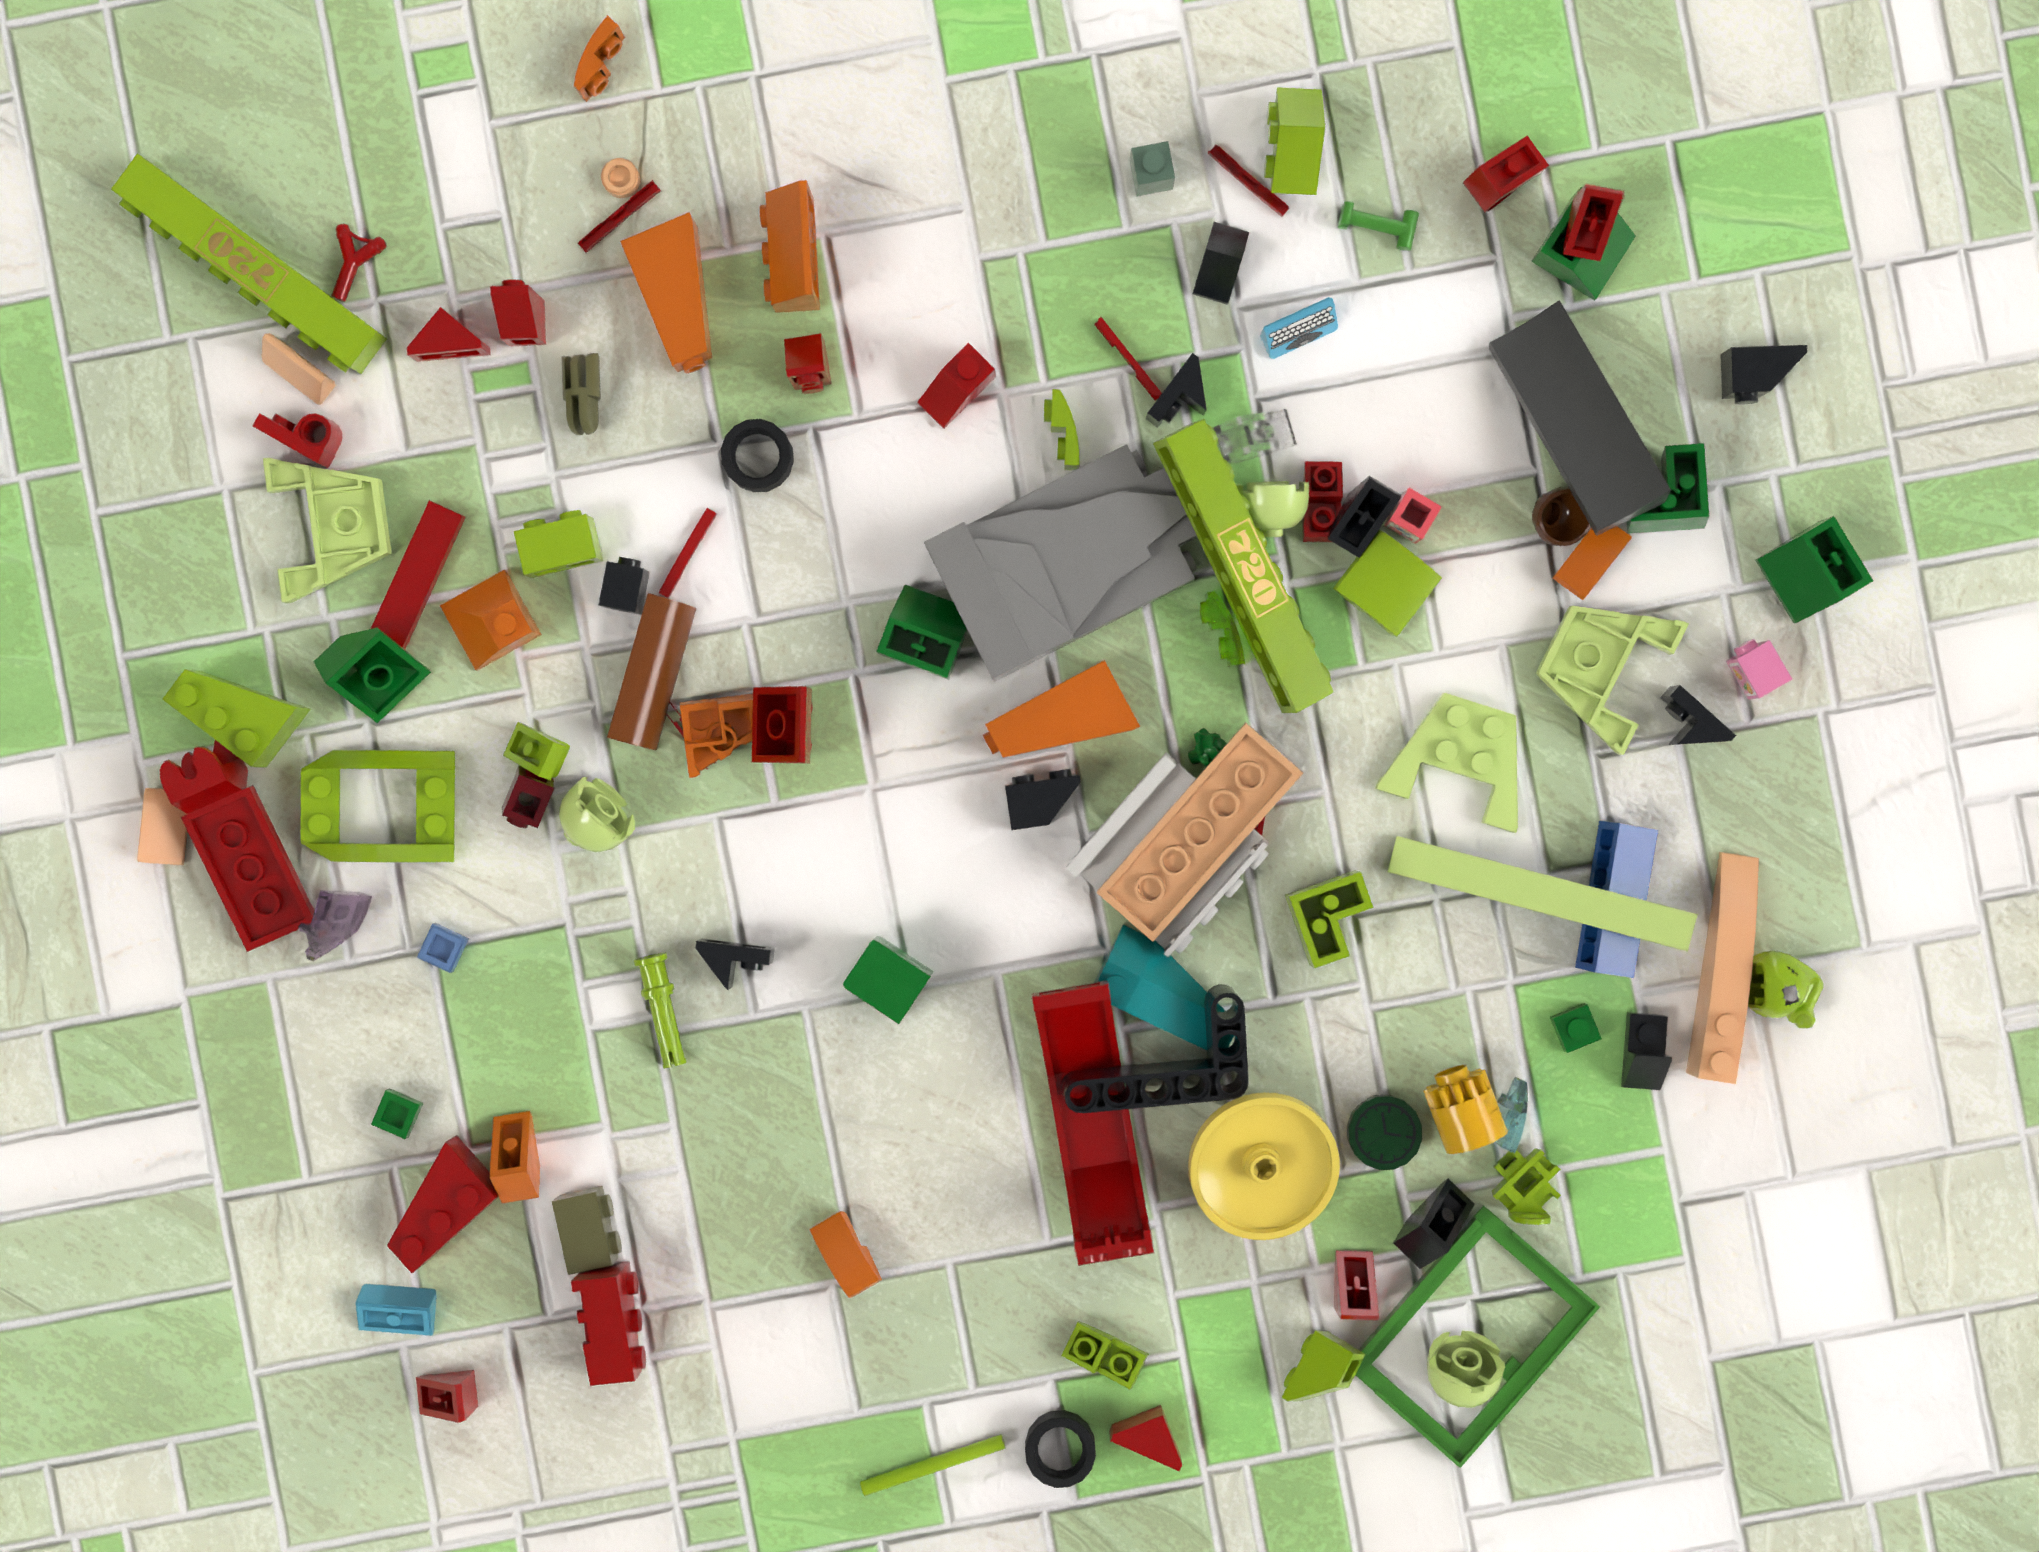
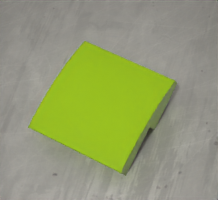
[1333,529,1442,637]

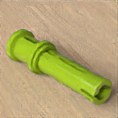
[634,952,687,1068]

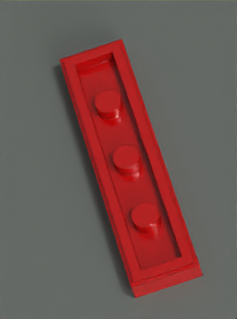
[370,500,466,649]

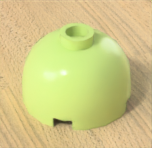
[1236,481,1309,537]
[559,777,635,852]
[1427,1330,1505,1408]

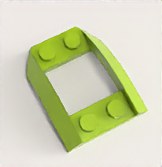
[300,750,455,862]

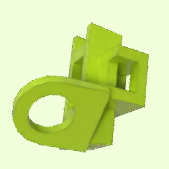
[1491,1147,1561,1225]

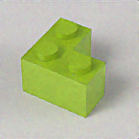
[1264,87,1325,195]
[1285,870,1374,969]

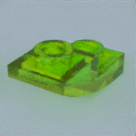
[1199,591,1245,667]

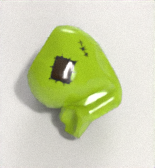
[1748,951,1824,1029]

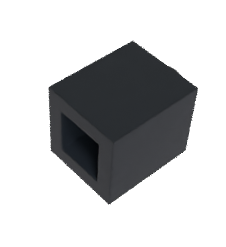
[598,557,650,615]

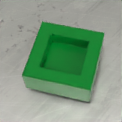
[1550,1003,1602,1053]
[371,1088,423,1139]

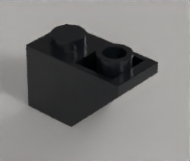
[1005,769,1081,830]

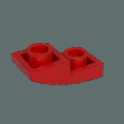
[1303,461,1343,542]

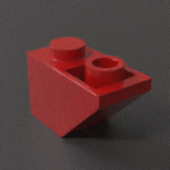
[490,279,546,346]
[784,333,832,394]

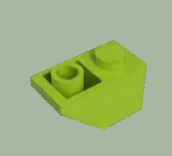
[1281,1330,1366,1402]

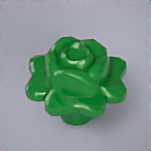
[1188,728,1227,766]

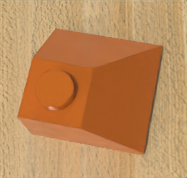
[440,570,542,671]

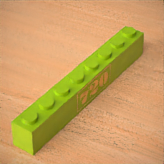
[111,153,387,374]
[1153,419,1334,713]

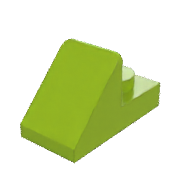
[503,722,570,781]

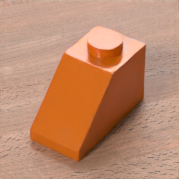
[489,1111,540,1203]

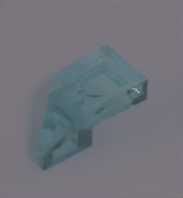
[1495,1077,1528,1153]

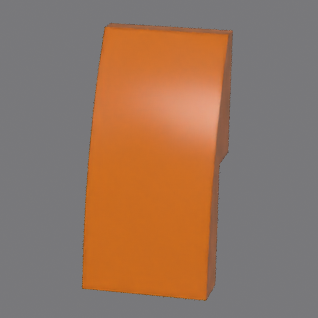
[574,15,625,102]
[1552,526,1632,600]
[809,1211,882,1298]

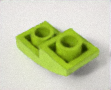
[1044,389,1079,470]
[1061,1321,1149,1390]

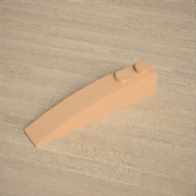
[1686,852,1759,1084]

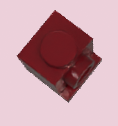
[502,765,555,828]

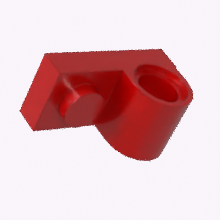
[1463,136,1549,213]
[252,413,343,468]

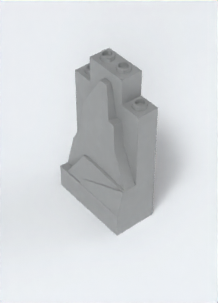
[923,444,1198,682]

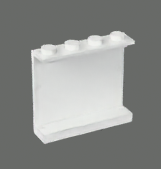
[1066,752,1269,957]

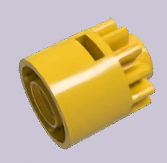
[1423,1065,1508,1154]

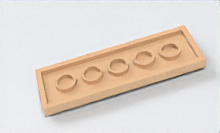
[1096,723,1303,942]

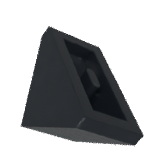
[1192,222,1250,305]
[1327,476,1401,558]

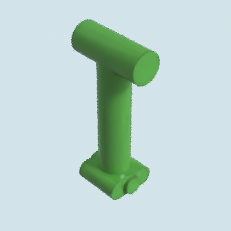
[1337,201,1419,251]

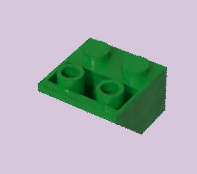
[1531,187,1636,301]
[1755,516,1874,624]
[876,584,968,680]

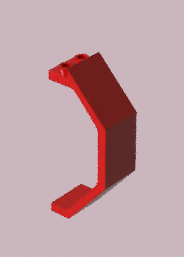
[1032,981,1154,1266]

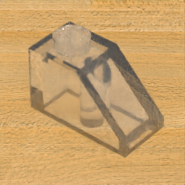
[1213,409,1297,464]

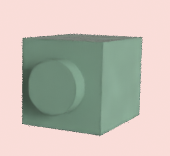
[1130,141,1175,197]

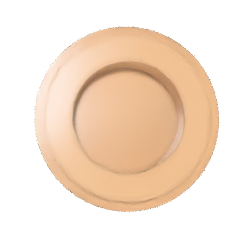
[601,158,640,198]

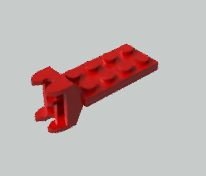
[160,740,319,952]

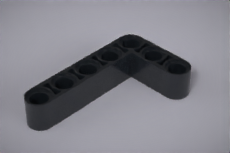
[1060,984,1249,1113]

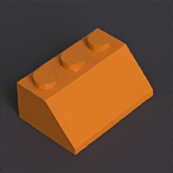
[760,180,820,313]

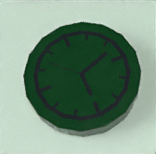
[1347,1095,1422,1170]

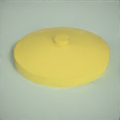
[1188,1092,1340,1240]

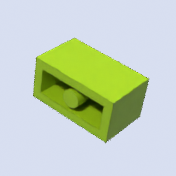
[513,510,604,578]

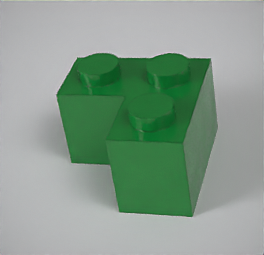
[1627,443,1709,534]

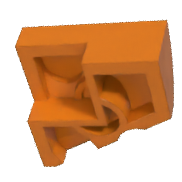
[679,693,753,778]

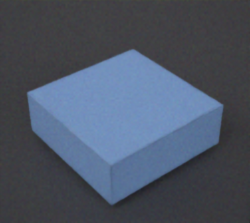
[417,923,469,973]

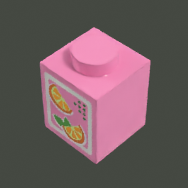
[1726,639,1792,700]

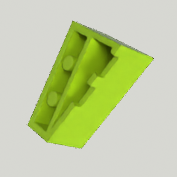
[162,669,311,768]

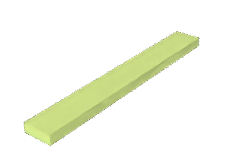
[1387,836,1698,951]

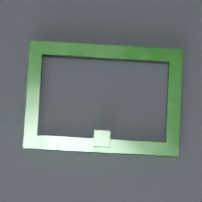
[1356,1205,1600,1468]

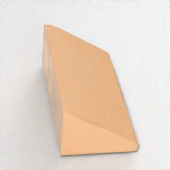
[262,333,336,405]
[137,788,187,865]

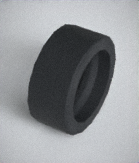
[721,419,794,493]
[1025,1410,1096,1488]

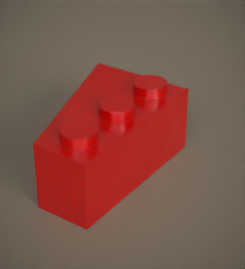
[387,1135,499,1273]
[571,1261,646,1386]

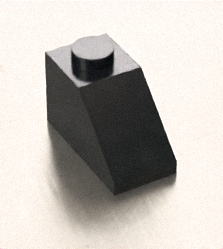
[1721,345,1807,404]
[1393,1178,1475,1269]

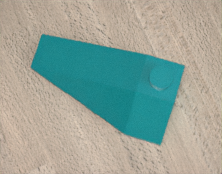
[1094,924,1234,1050]

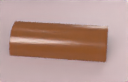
[607,593,697,750]

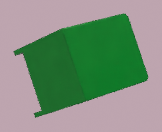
[843,936,934,1024]

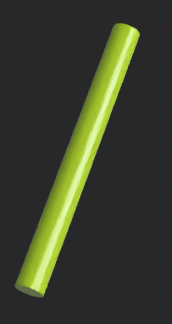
[860,1434,1006,1496]

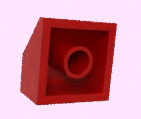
[751,686,812,764]

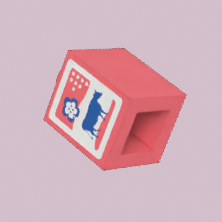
[1384,488,1442,544]

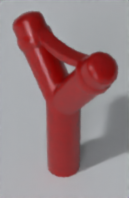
[331,224,387,302]

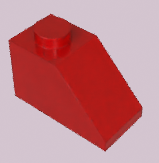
[917,342,996,429]

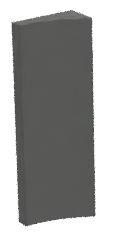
[1489,300,1671,536]

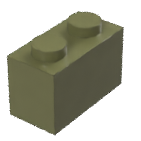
[552,1185,622,1275]

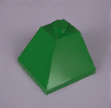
[313,627,431,723]

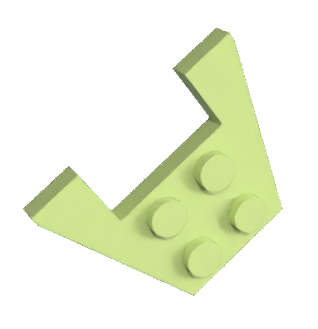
[263,458,392,604]
[1535,606,1689,755]
[1375,693,1518,833]

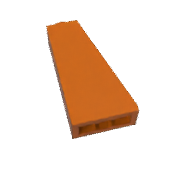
[620,212,712,373]
[983,660,1140,758]

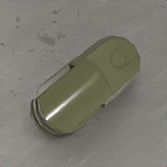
[561,353,601,435]

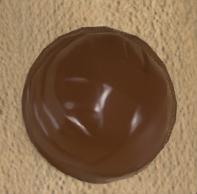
[1532,487,1590,546]

